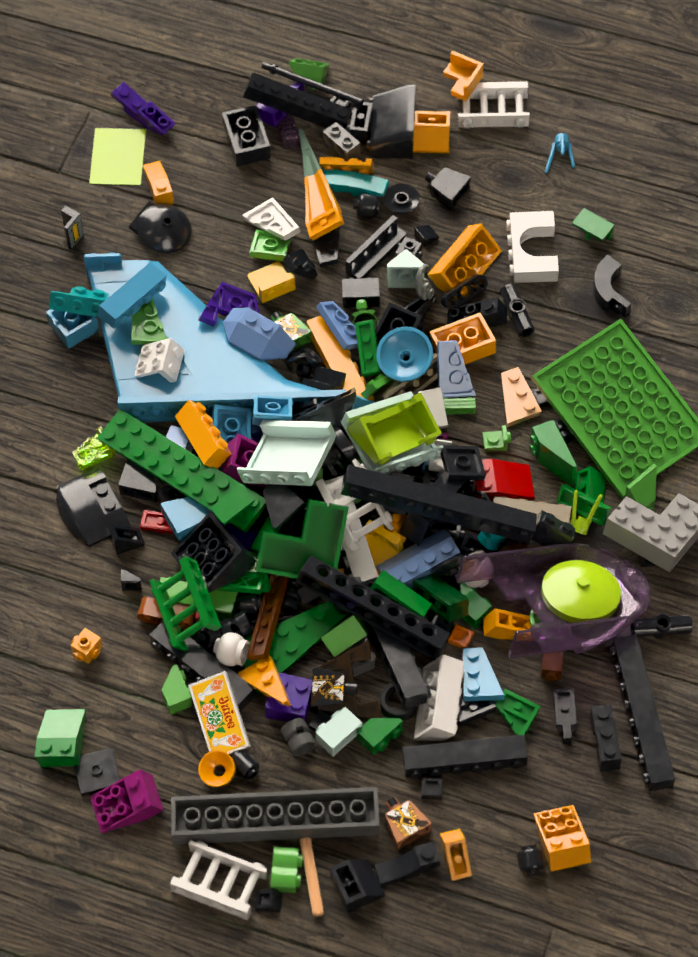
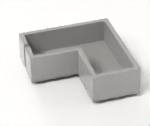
[603,493,698,572]

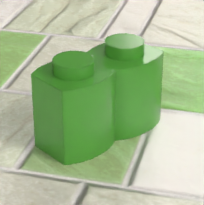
[271,847,303,893]

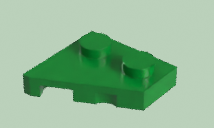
[495,689,540,736]

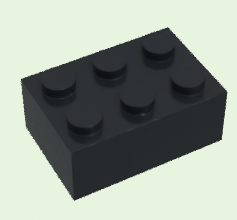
[222,105,271,167]

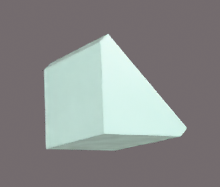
[387,249,424,288]

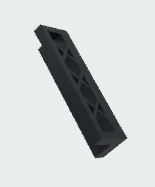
[345,215,407,279]

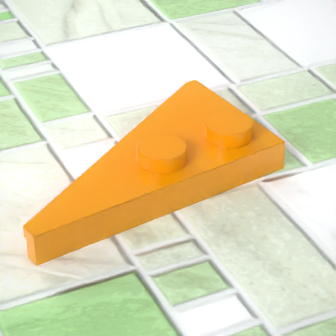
[237,655,291,707]

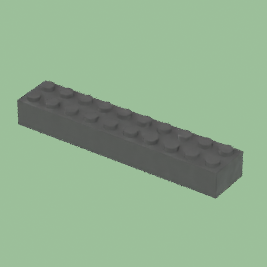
[171,787,380,845]

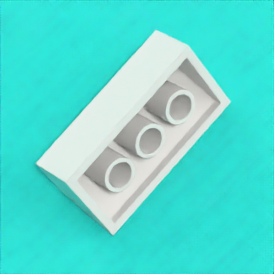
[414,654,464,741]

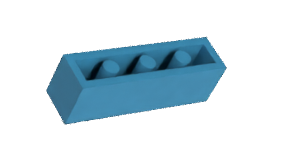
[98,262,167,329]

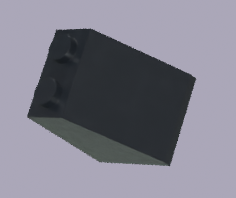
[263,484,307,538]

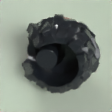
[195,627,224,652]

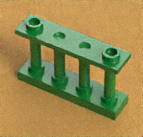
[150,556,221,651]

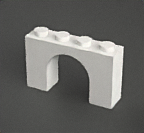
[506,211,559,283]

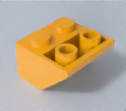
[413,111,450,153]

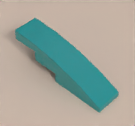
[322,169,390,197]

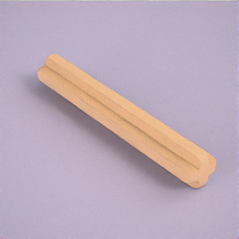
[300,837,324,917]

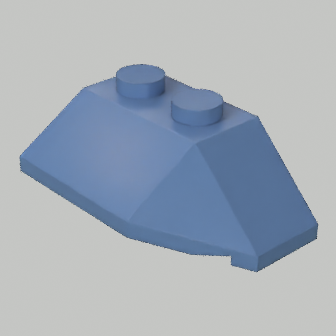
[223,308,296,360]

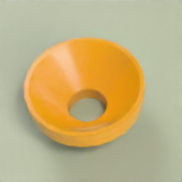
[198,750,236,787]

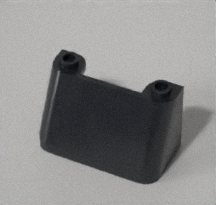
[367,84,416,159]

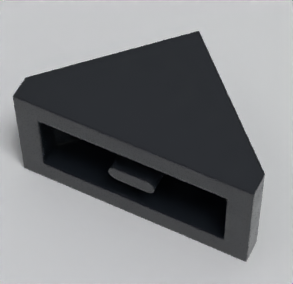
[108,524,145,555]

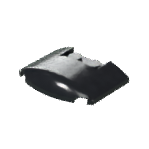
[56,467,131,547]

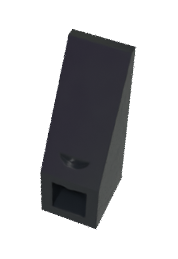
[447,297,507,328]

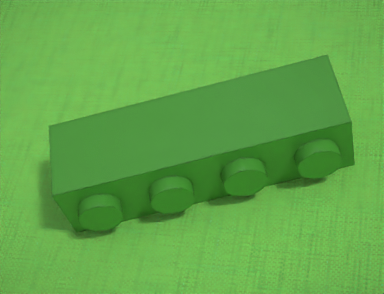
[160,577,238,620]

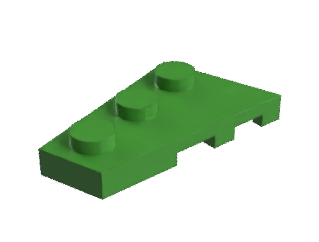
[131,298,168,345]

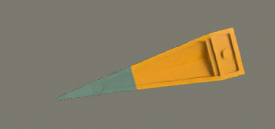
[299,128,344,240]

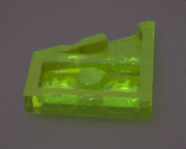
[72,427,115,470]

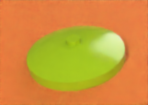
[541,560,621,624]

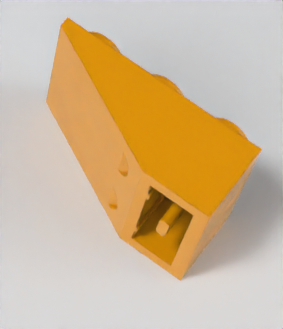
[534,805,591,871]

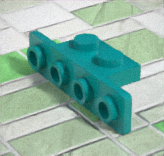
[49,287,109,317]

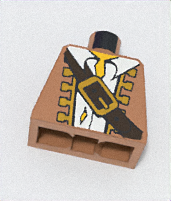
[385,797,431,850]

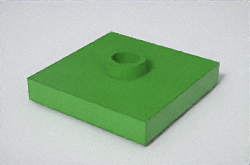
[249,230,292,261]

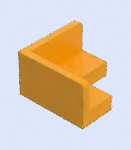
[443,51,483,102]

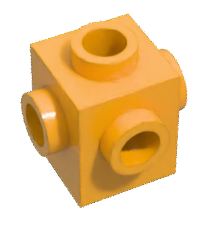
[71,628,103,664]

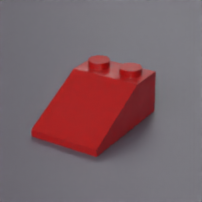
[474,459,535,502]

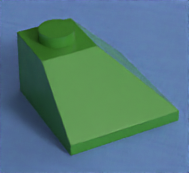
[289,58,329,90]
[625,464,657,511]

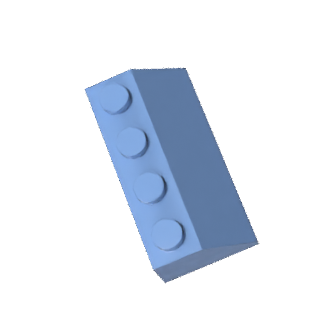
[376,528,461,589]

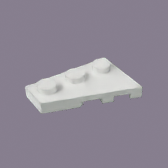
[242,198,300,241]

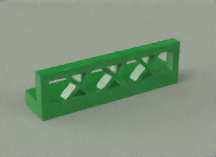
[187,571,271,594]

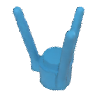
[545,133,575,173]

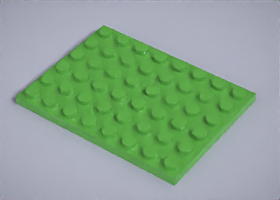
[531,319,698,498]

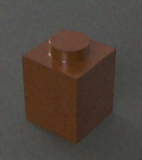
[541,648,564,681]

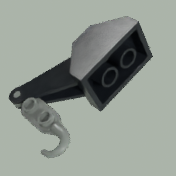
[376,264,437,361]

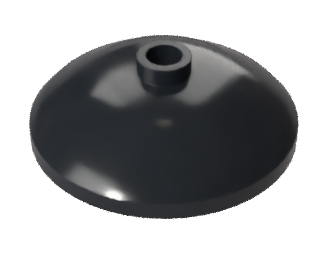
[137,204,191,253]

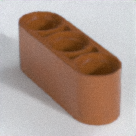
[136,597,196,630]

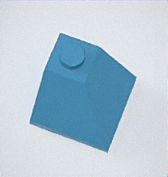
[252,395,292,426]

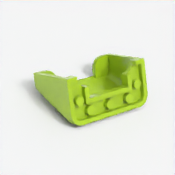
[346,392,442,466]

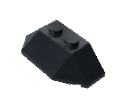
[290,387,357,427]

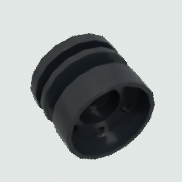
[322,426,361,478]

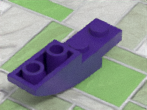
[111,82,176,135]

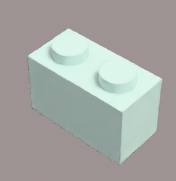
[316,707,362,756]

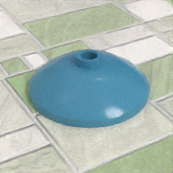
[376,327,433,382]

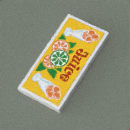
[188,671,251,755]

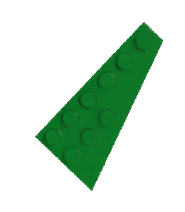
[243,601,350,696]

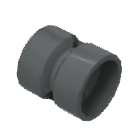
[281,718,316,756]

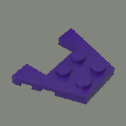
[198,282,260,326]

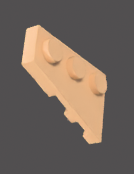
[501,367,542,427]

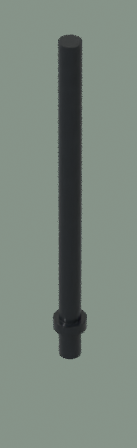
[262,62,364,106]

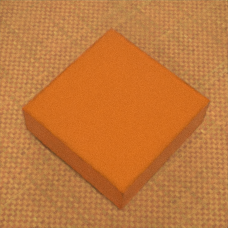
[448,624,474,649]

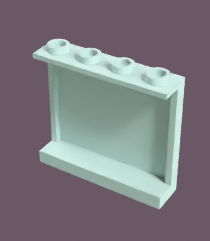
[341,391,443,475]
[237,420,336,486]

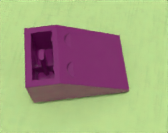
[90,769,164,833]

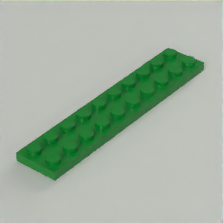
[97,409,267,533]

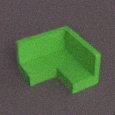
[321,615,369,657]

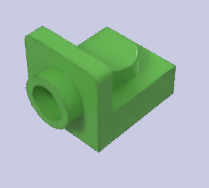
[483,425,511,452]

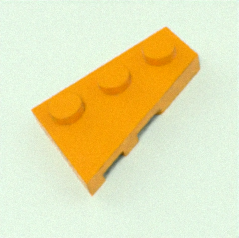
[319,157,374,175]

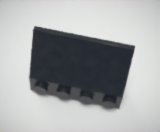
[171,511,257,593]

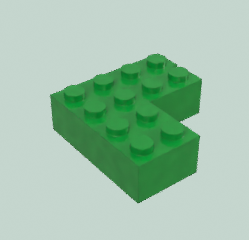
[255,499,349,579]

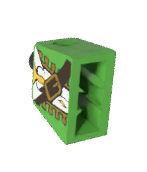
[271,311,312,352]

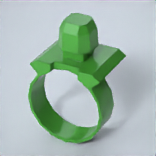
[351,300,378,325]

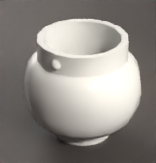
[213,632,250,666]

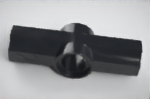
[500,283,535,337]
[630,614,693,639]

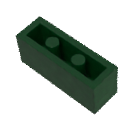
[414,574,469,622]

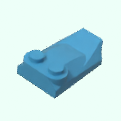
[211,404,251,471]

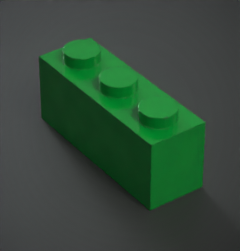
[370,570,431,618]

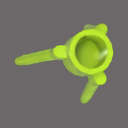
[570,490,603,535]

